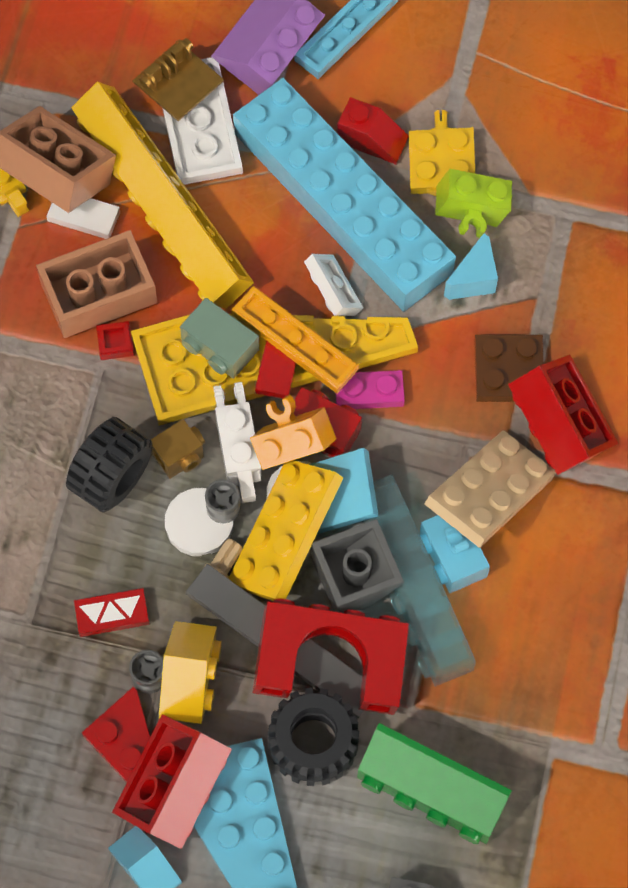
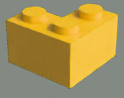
[159,621,222,724]

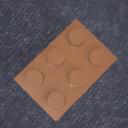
[0,106,116,213]
[36,230,157,338]

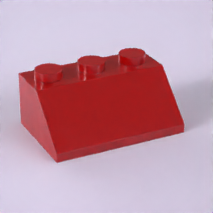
[508,354,619,475]
[112,714,232,849]

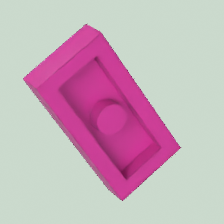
[335,370,405,409]

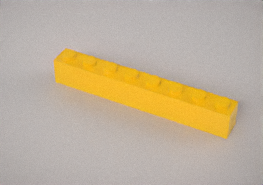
[71,81,254,308]

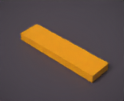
[232,286,359,394]

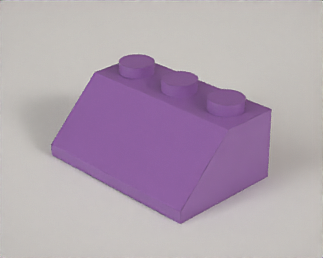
[211,0,325,95]

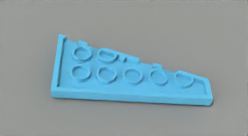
[194,738,297,888]

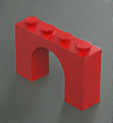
[252,599,409,715]

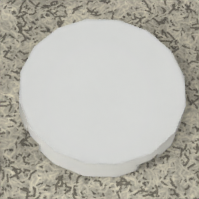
[165,488,233,556]

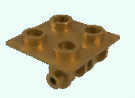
[133,38,224,122]

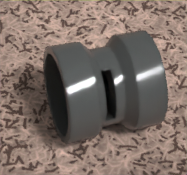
[205,479,241,524]
[129,650,163,694]

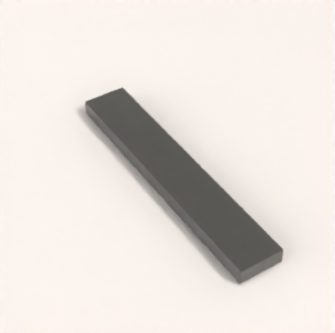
[186,564,364,720]

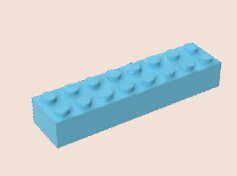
[233,78,456,312]

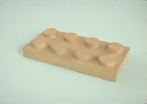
[425,430,556,548]

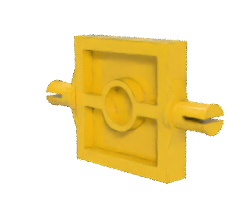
[409,110,475,196]

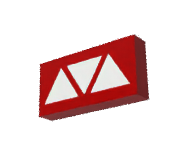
[74,588,150,637]

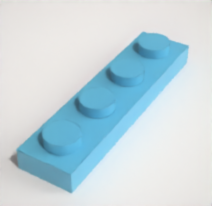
[294,0,399,79]

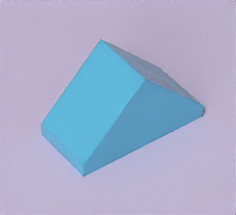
[444,234,498,300]
[108,826,182,888]

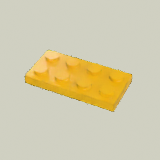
[229,460,343,601]

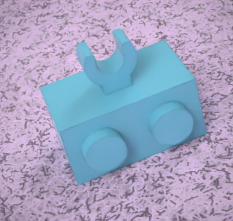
[417,515,490,594]

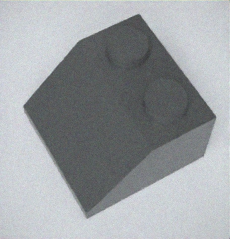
[311,519,404,613]

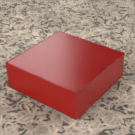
[96,321,134,360]

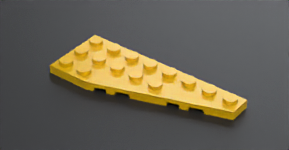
[131,314,418,426]

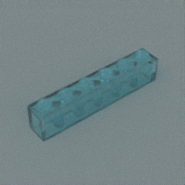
[362,474,476,686]

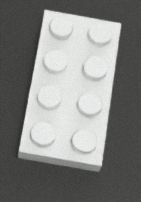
[162,57,243,185]

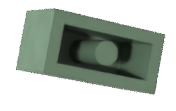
[180,298,259,379]

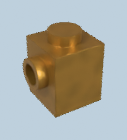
[150,419,205,479]

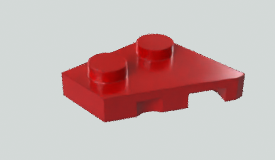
[81,686,150,783]

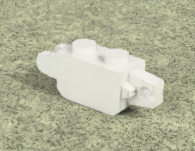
[213,382,261,503]

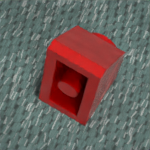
[337,97,409,165]

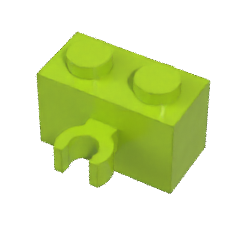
[435,169,512,238]

